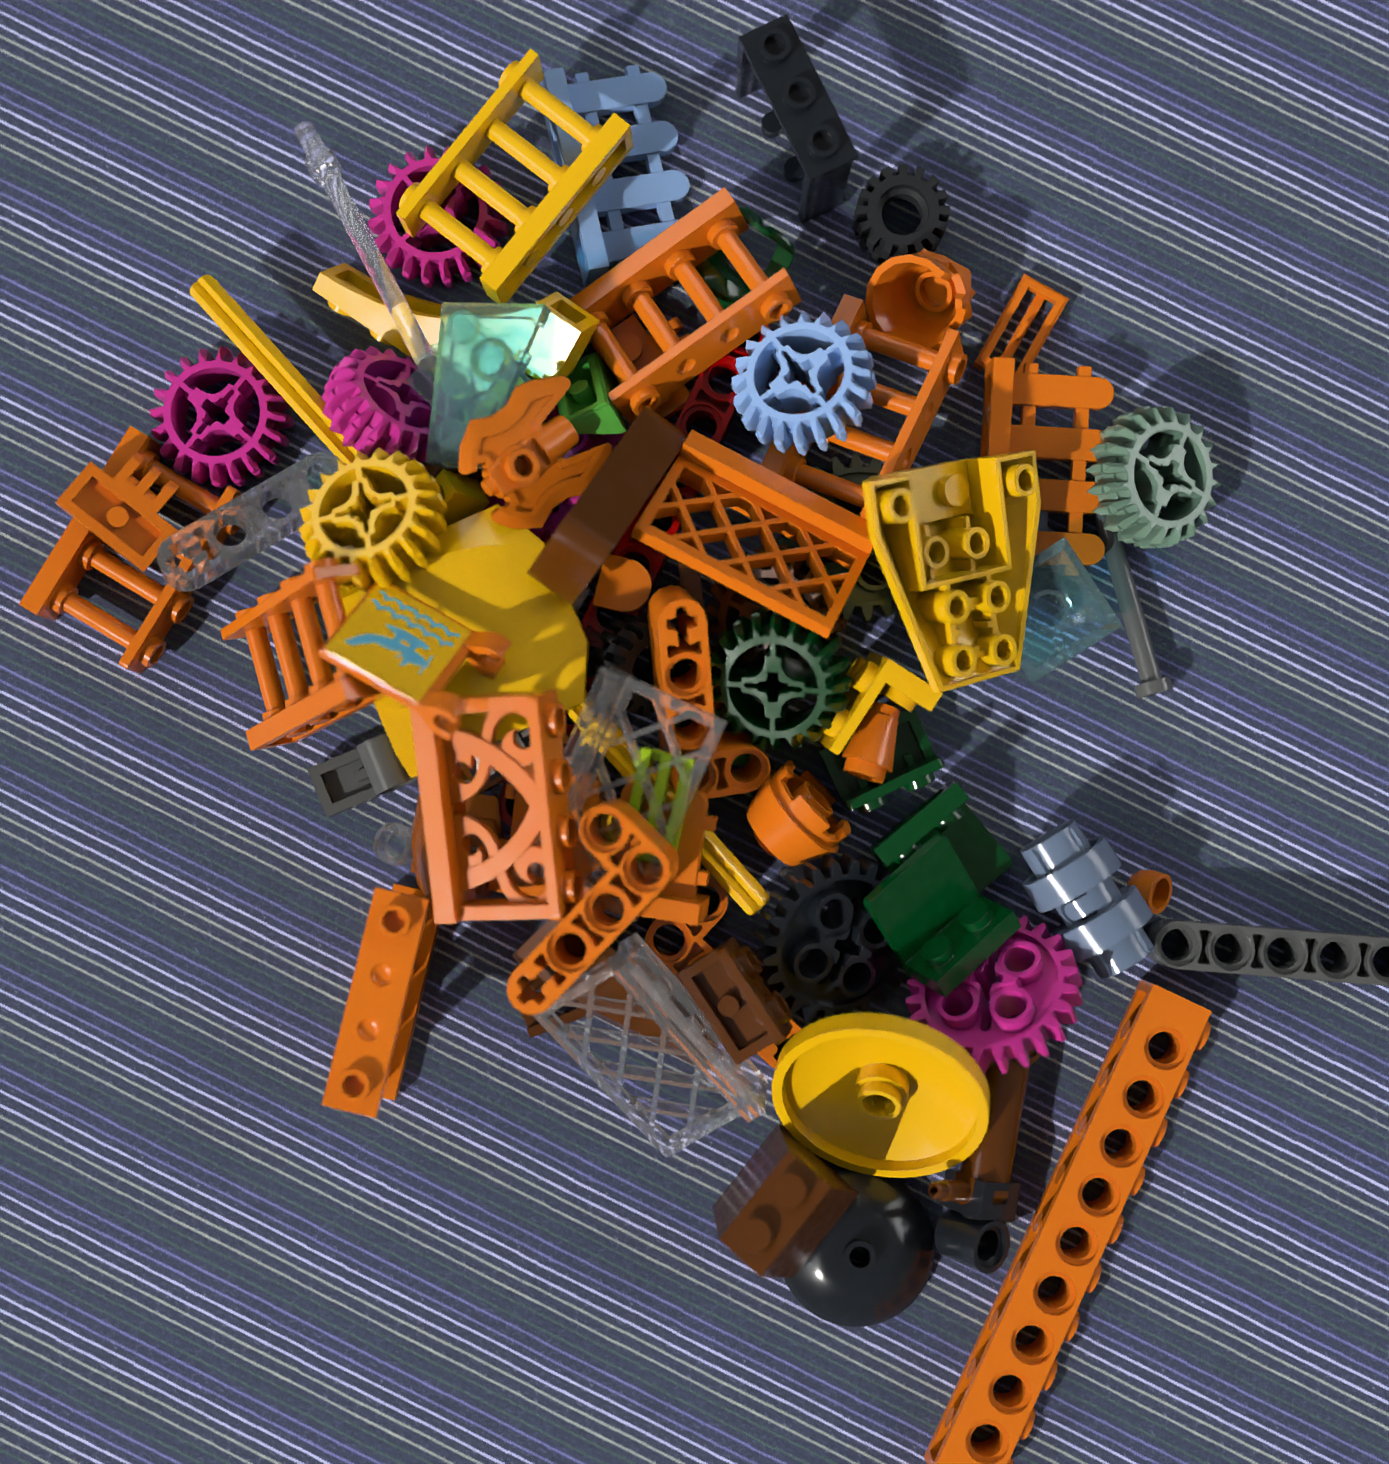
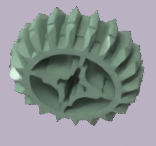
[1085,406,1221,549]

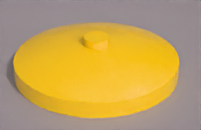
[771,1013,990,1178]

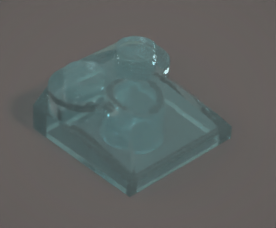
[1021,537,1123,683]

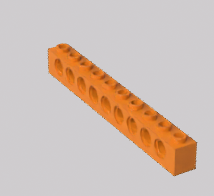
[924,979,1212,1464]

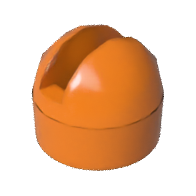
[1127,870,1173,914]

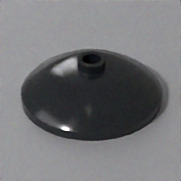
[784,1167,935,1327]

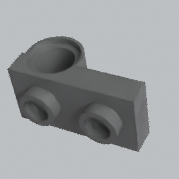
[307,733,418,817]

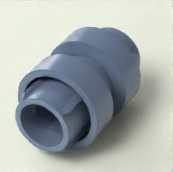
[1020,819,1154,979]

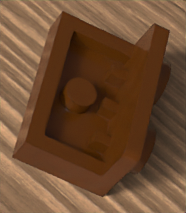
[677,937,793,1066]

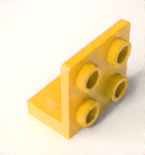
[818,651,943,755]

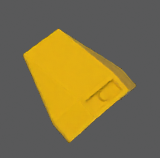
[862,450,1041,693]

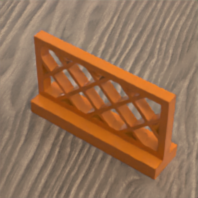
[631,430,873,638]

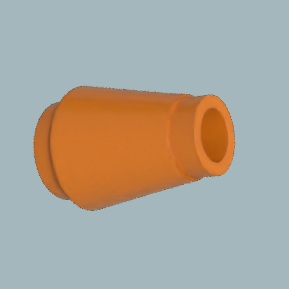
[842,701,900,784]

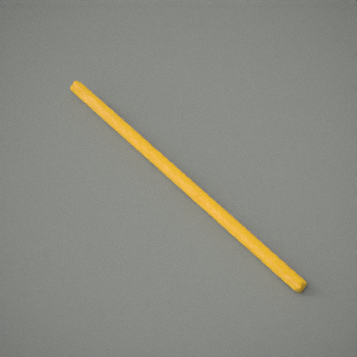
[190,274,770,916]

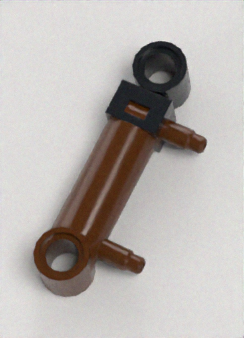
[928,1003,1046,1274]

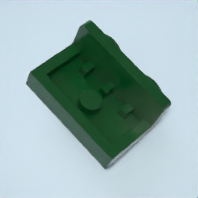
[817,708,945,814]

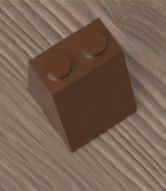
[713,1124,859,1278]

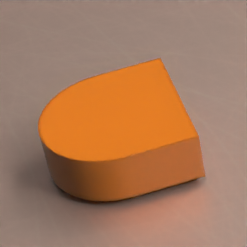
[592,554,652,614]

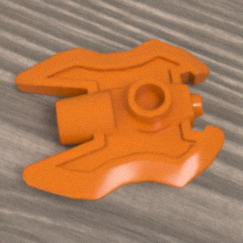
[458,376,612,529]

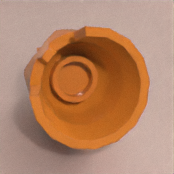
[865,248,976,351]

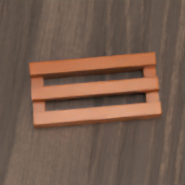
[972,274,1069,373]

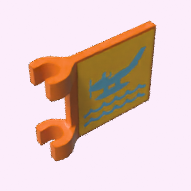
[319,582,512,740]

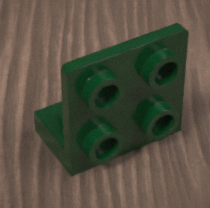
[868,782,1013,893]
[863,833,1021,998]

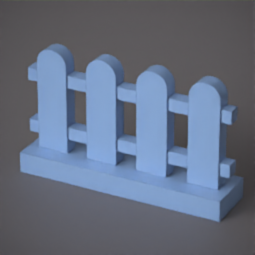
[540,64,690,287]

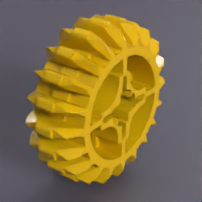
[298,447,448,593]

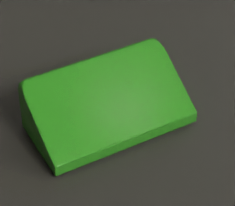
[557,352,627,434]

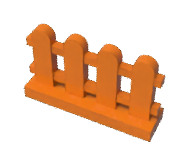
[980,357,1114,576]
[488,764,718,926]

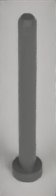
[1086,476,1173,699]

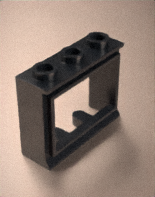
[735,14,859,224]

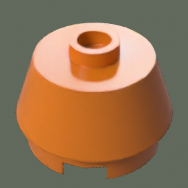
[746,761,851,867]

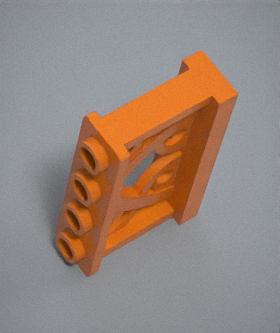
[410,689,583,924]

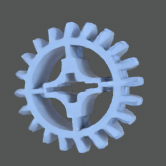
[731,310,877,456]

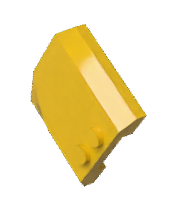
[339,504,589,779]

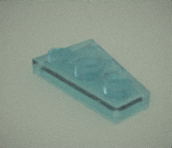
[426,302,551,469]

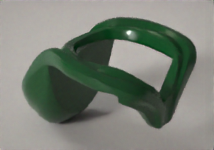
[697,207,795,309]

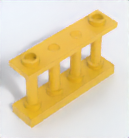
[396,48,633,307]

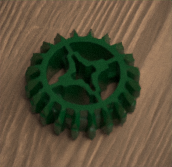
[710,608,852,751]

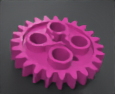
[905,916,1083,1074]

